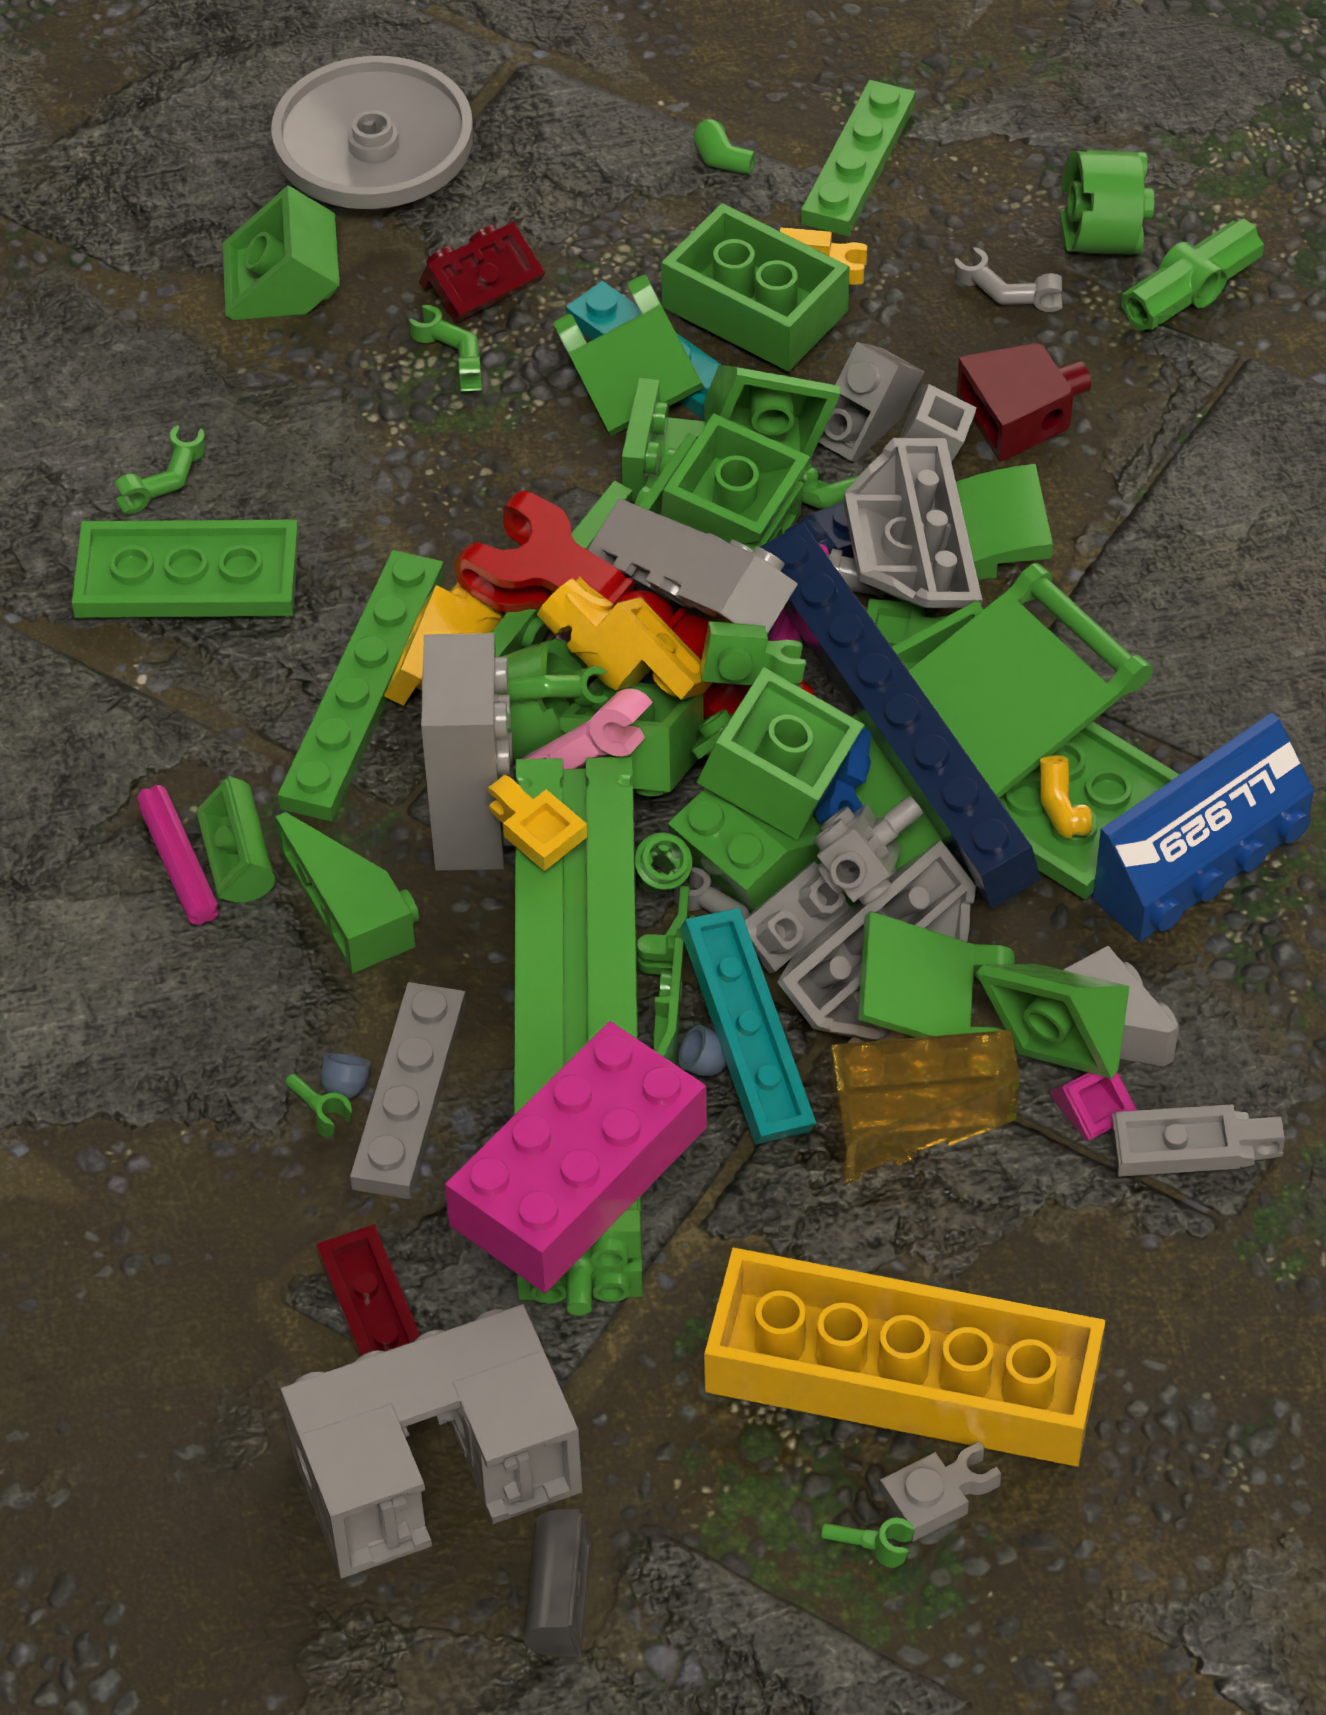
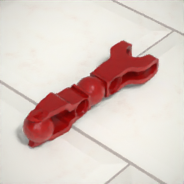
[453,491,815,718]

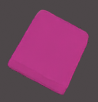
[1049,1072,1137,1141]

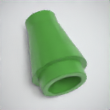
[635,833,692,893]

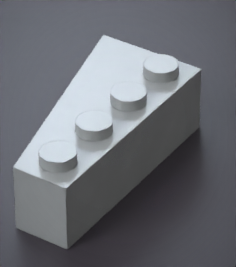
[588,498,798,634]

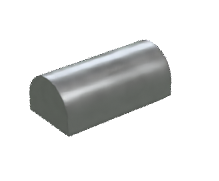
[524,1509,592,1657]

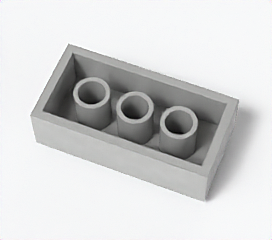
[421,633,516,871]

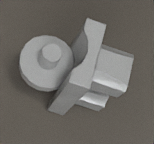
[744,862,851,974]

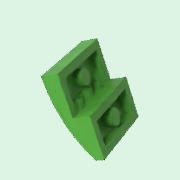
[956,464,1053,580]

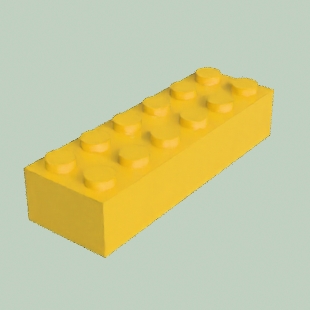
[704,1247,1105,1467]

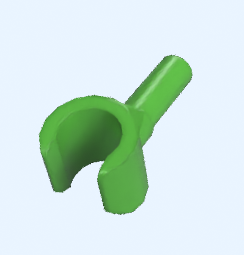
[285,1073,352,1137]
[821,1518,915,1568]

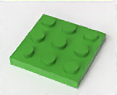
[999,721,1180,900]

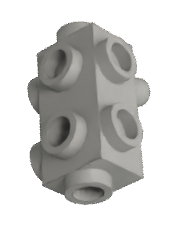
[813,796,923,906]

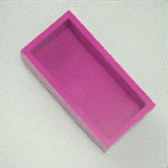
[445,1021,707,1293]

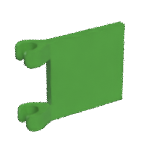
[554,275,705,436]
[858,911,1015,1067]

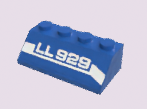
[1093,712,1314,942]

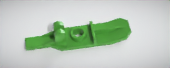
[637,886,690,1065]

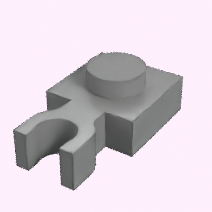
[880,1441,1001,1542]

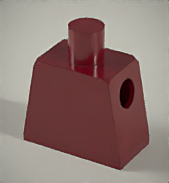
[957,343,1091,462]

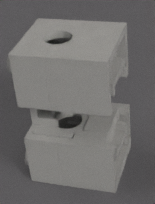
[280,1304,582,1579]

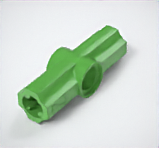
[1121,218,1264,332]

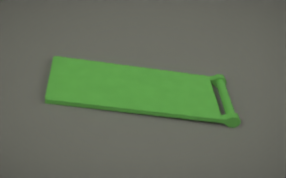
[812,563,1153,906]

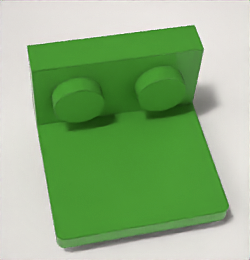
[622,378,705,501]

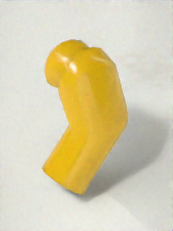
[1040,756,1092,840]

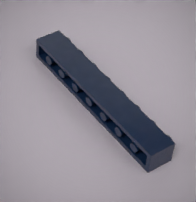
[760,522,1041,909]

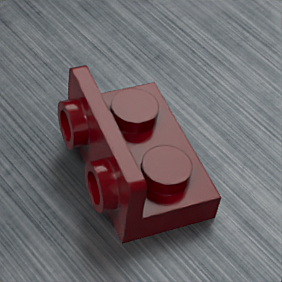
[419,221,546,323]

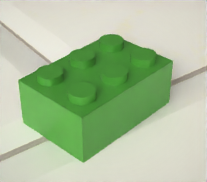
[661,203,850,372]

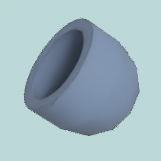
[679,1025,727,1076]
[321,1053,371,1099]

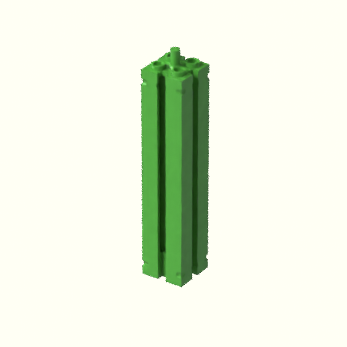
[514,757,643,1316]

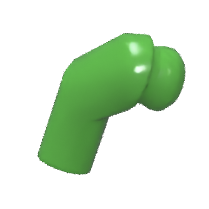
[694,119,756,175]

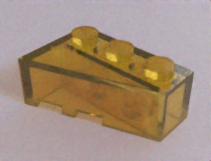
[830,1030,1020,1186]

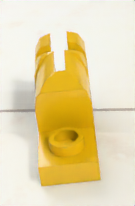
[537,577,713,700]
[384,582,503,706]

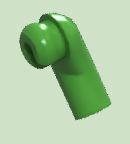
[798,464,860,510]

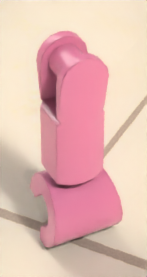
[513,689,653,771]

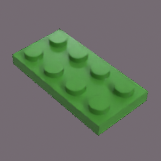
[72,520,299,618]

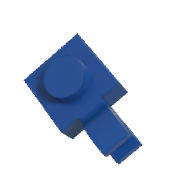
[816,728,871,824]

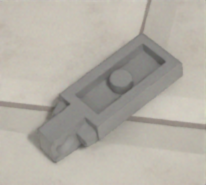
[1112,1104,1285,1177]

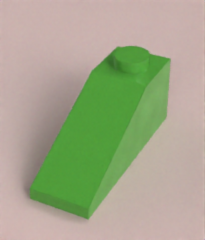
[275,812,419,974]

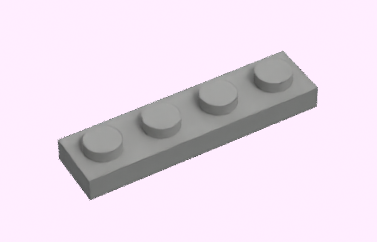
[350,982,466,1200]

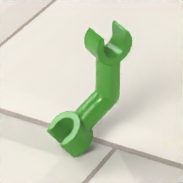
[409,305,482,392]
[114,425,205,514]
[499,666,608,706]

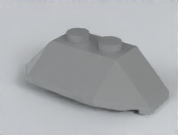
[843,438,982,608]
[777,840,976,1043]

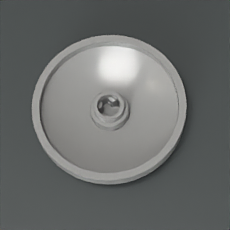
[271,56,473,209]

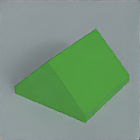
[976,964,1130,1079]

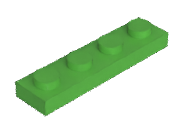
[801,80,916,237]

